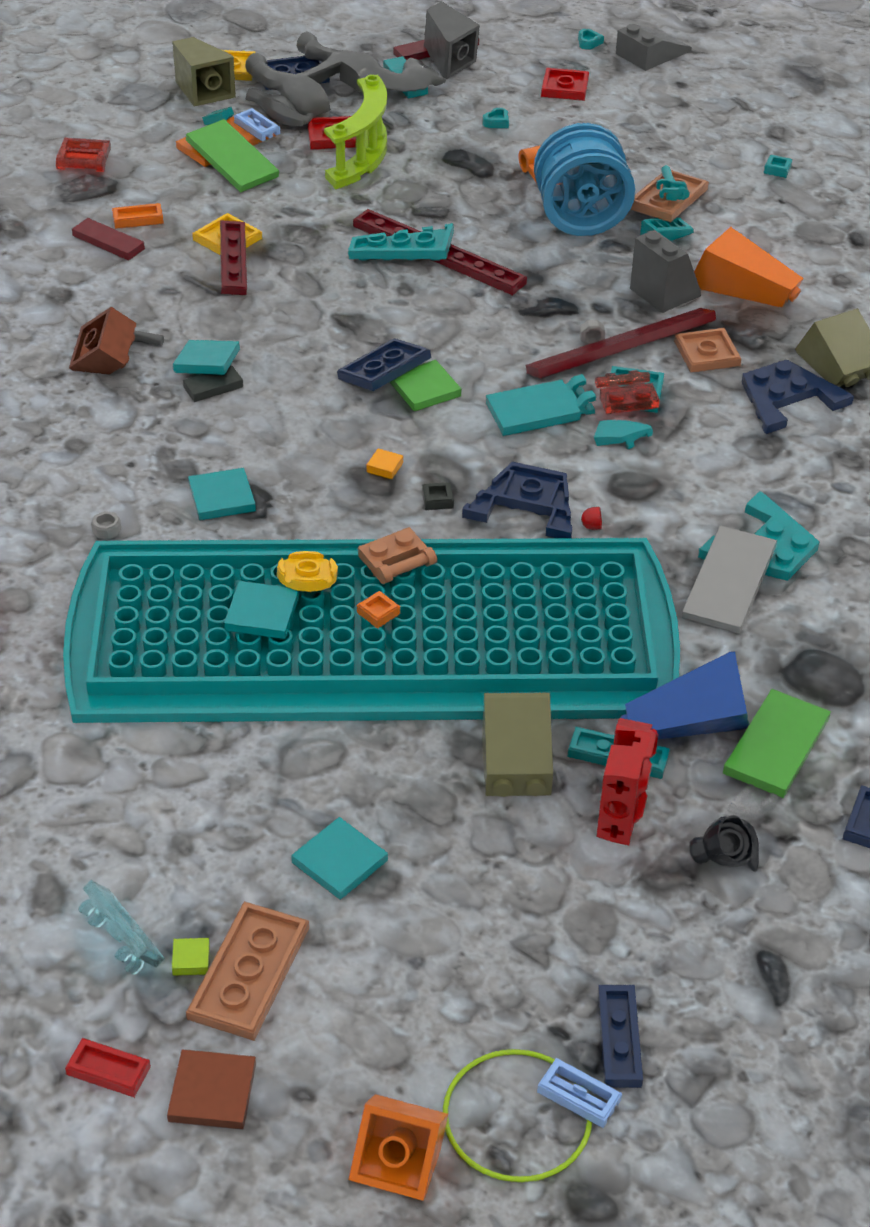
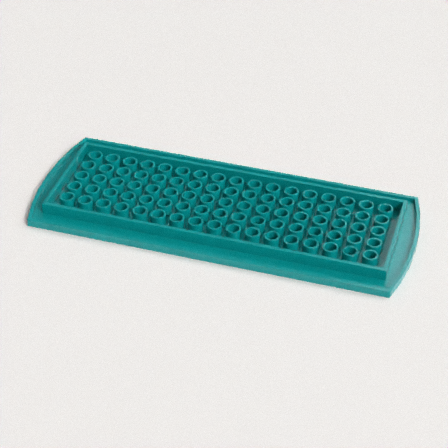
[63,538,680,723]

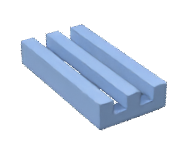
[234,108,280,141]
[537,1058,622,1128]

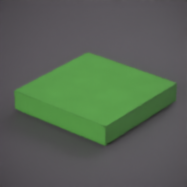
[390,360,462,411]

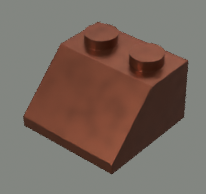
[69,307,137,375]

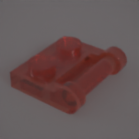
[56,138,111,172]

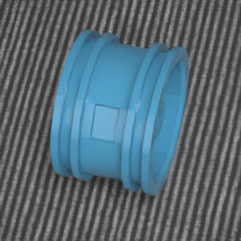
[534,123,636,236]

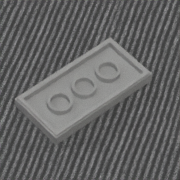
[682,526,777,634]

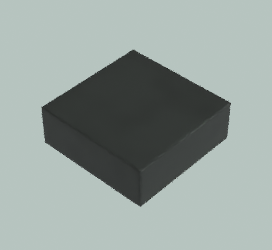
[422,482,454,510]

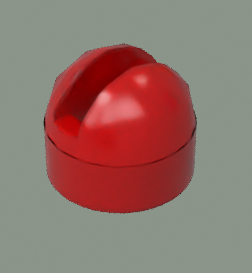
[581,507,602,530]

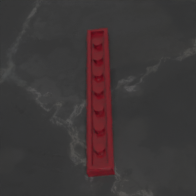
[353,209,527,296]
[525,308,716,378]

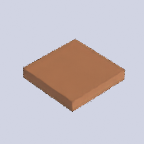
[674,328,741,373]

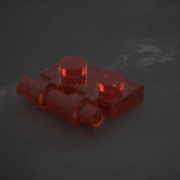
[595,370,660,414]

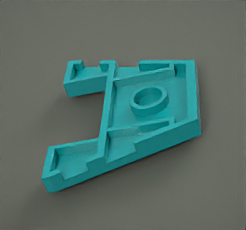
[698,491,820,581]

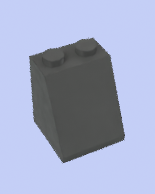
[424,1,480,79]
[630,230,701,313]

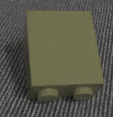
[172,37,236,107]
[795,308,870,387]
[482,693,553,797]

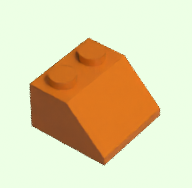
[348,1094,448,1201]

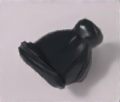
[689,815,759,872]

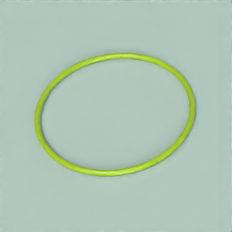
[443,1049,592,1182]

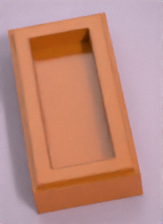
[112,203,164,229]

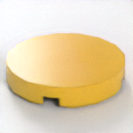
[277,551,338,592]

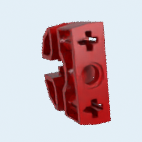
[596,718,658,846]

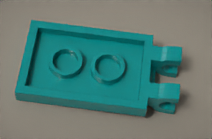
[486,374,596,436]

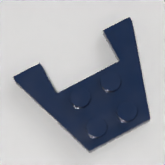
[741,359,854,434]
[462,462,572,538]

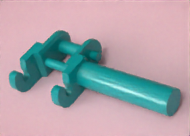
[656,165,690,201]

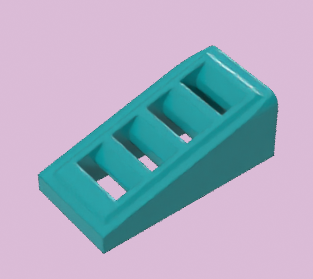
[640,217,694,241]

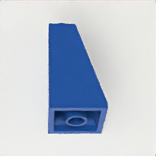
[621,651,749,740]

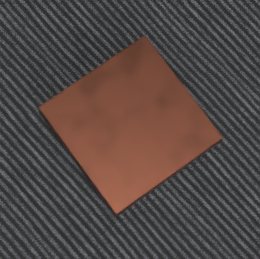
[167,1049,256,1130]

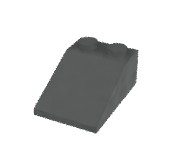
[616,24,692,71]

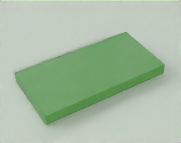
[186,119,279,193]
[722,689,831,798]

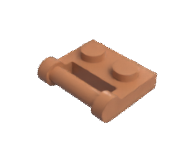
[358,527,437,584]

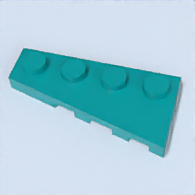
[348,223,454,260]

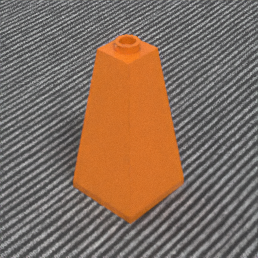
[694,227,804,308]

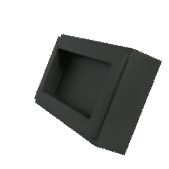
[183,365,243,402]

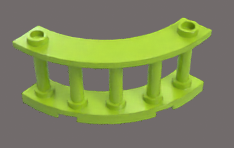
[324,74,387,190]

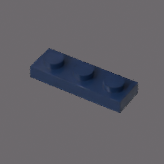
[597,985,643,1088]

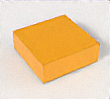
[366,448,403,479]

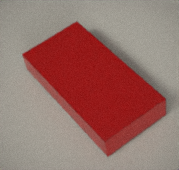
[65,1038,151,1098]

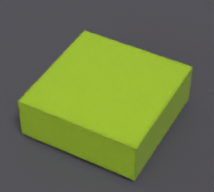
[172,938,210,976]

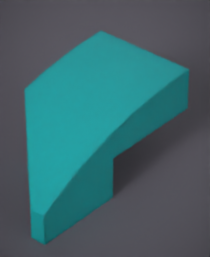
[594,420,654,449]

